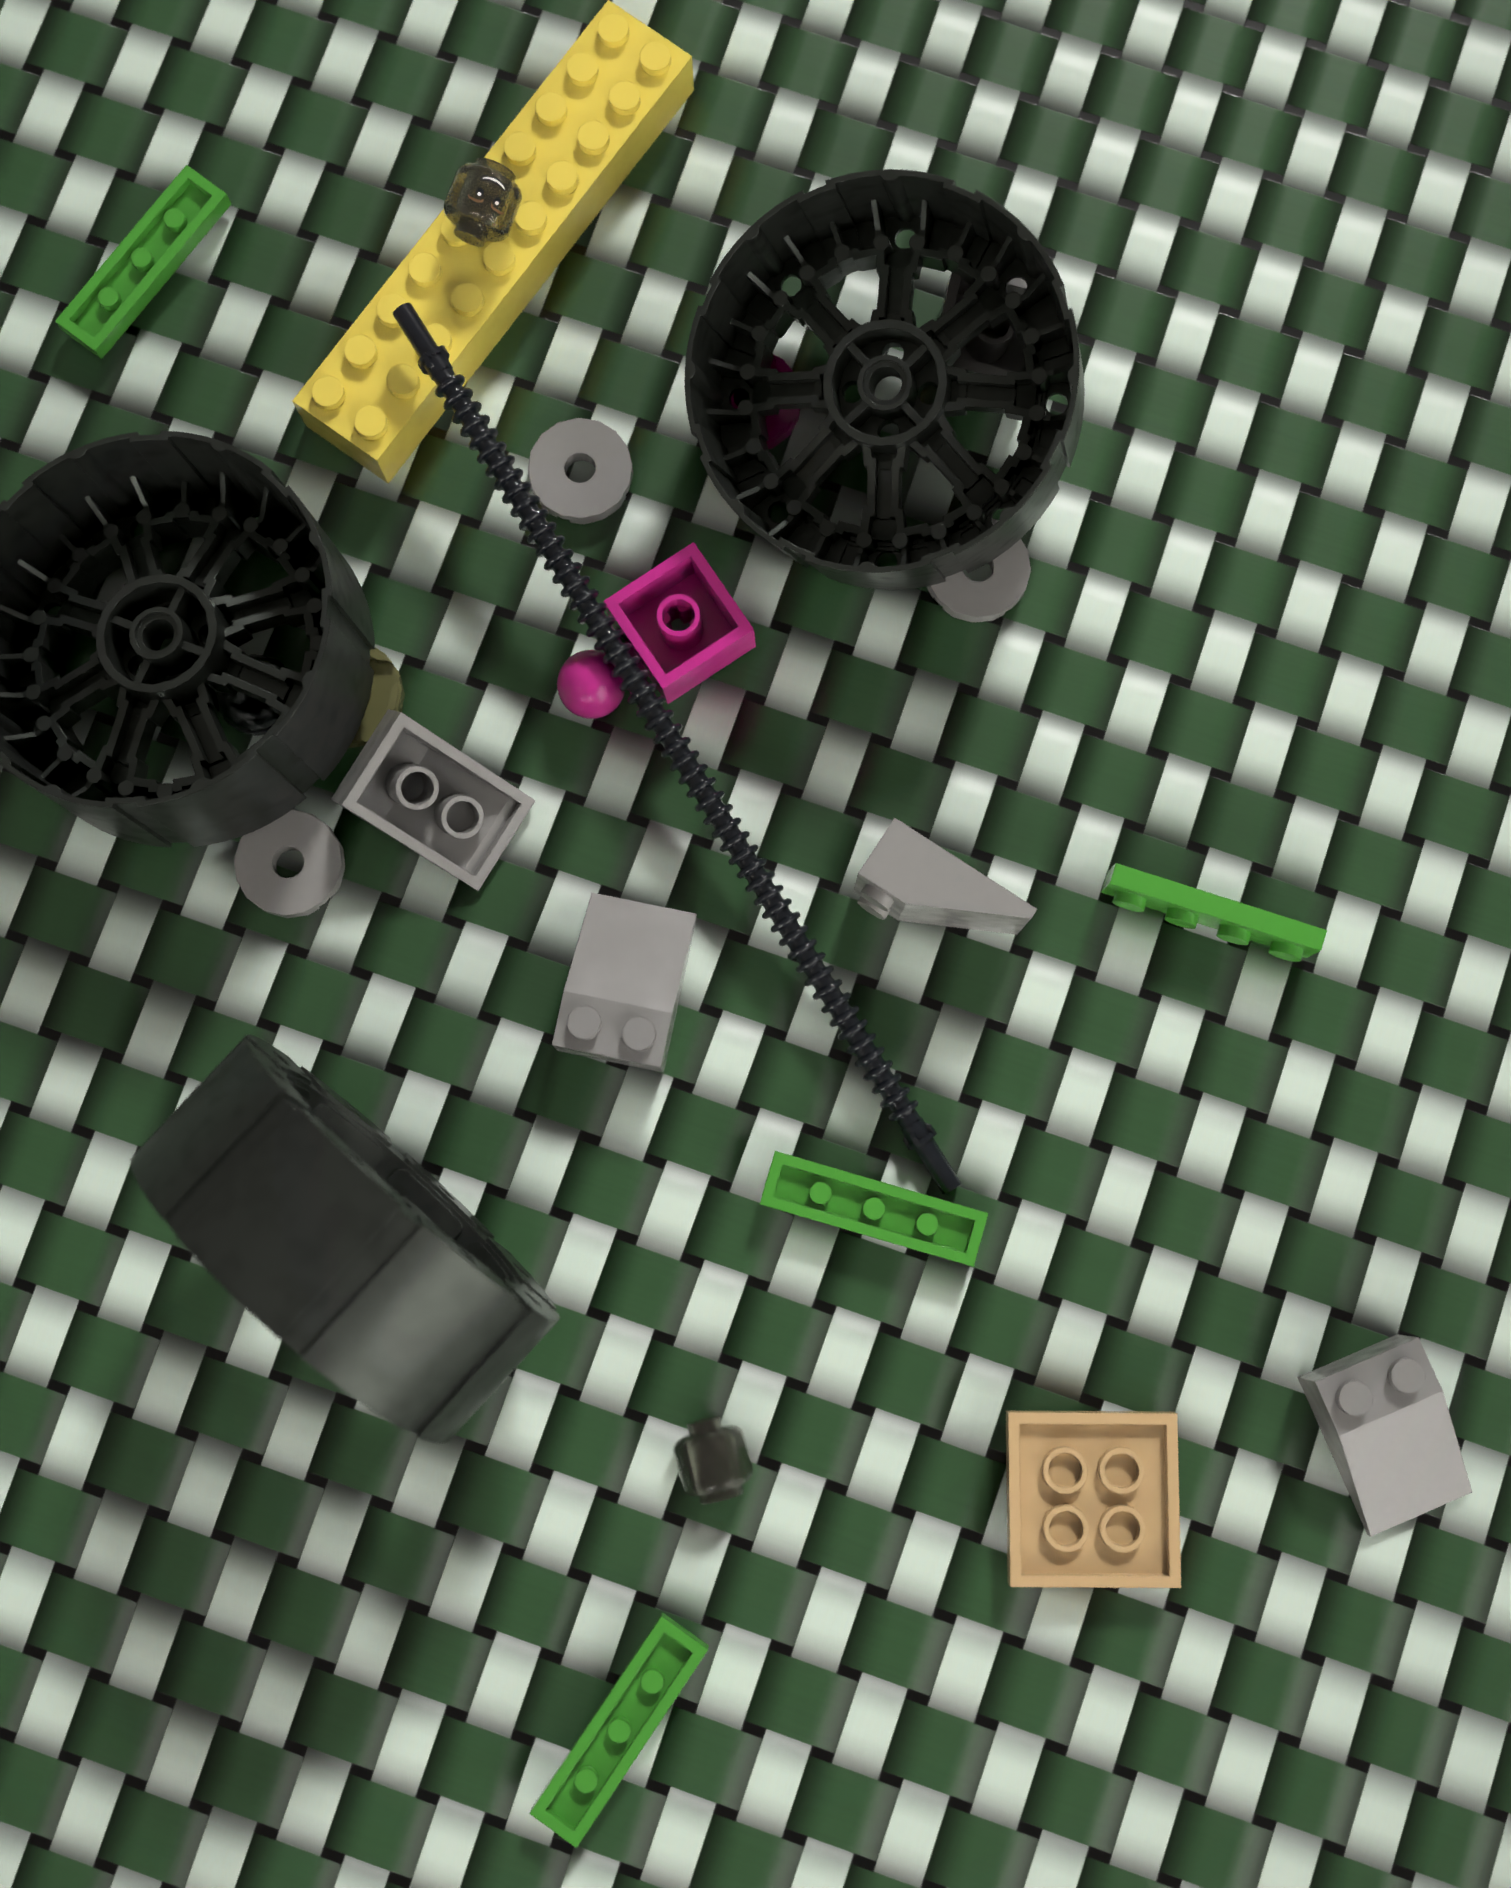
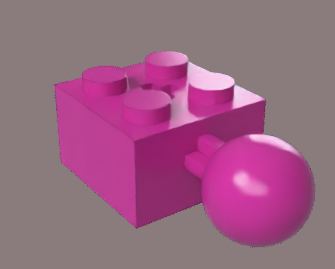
[557,542,756,719]

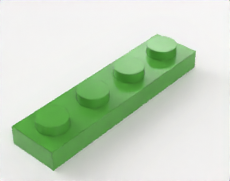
[55,165,232,360]
[1101,863,1327,962]
[760,1151,988,1267]
[529,1612,709,1848]

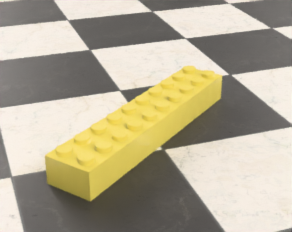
[292,0,694,484]

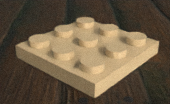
[1006,1411,1181,1588]

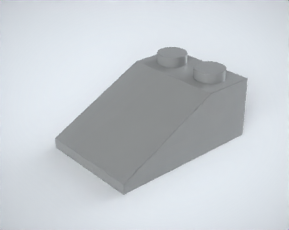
[330,709,536,891]
[853,818,1037,935]
[552,893,697,1073]
[1297,1334,1472,1537]

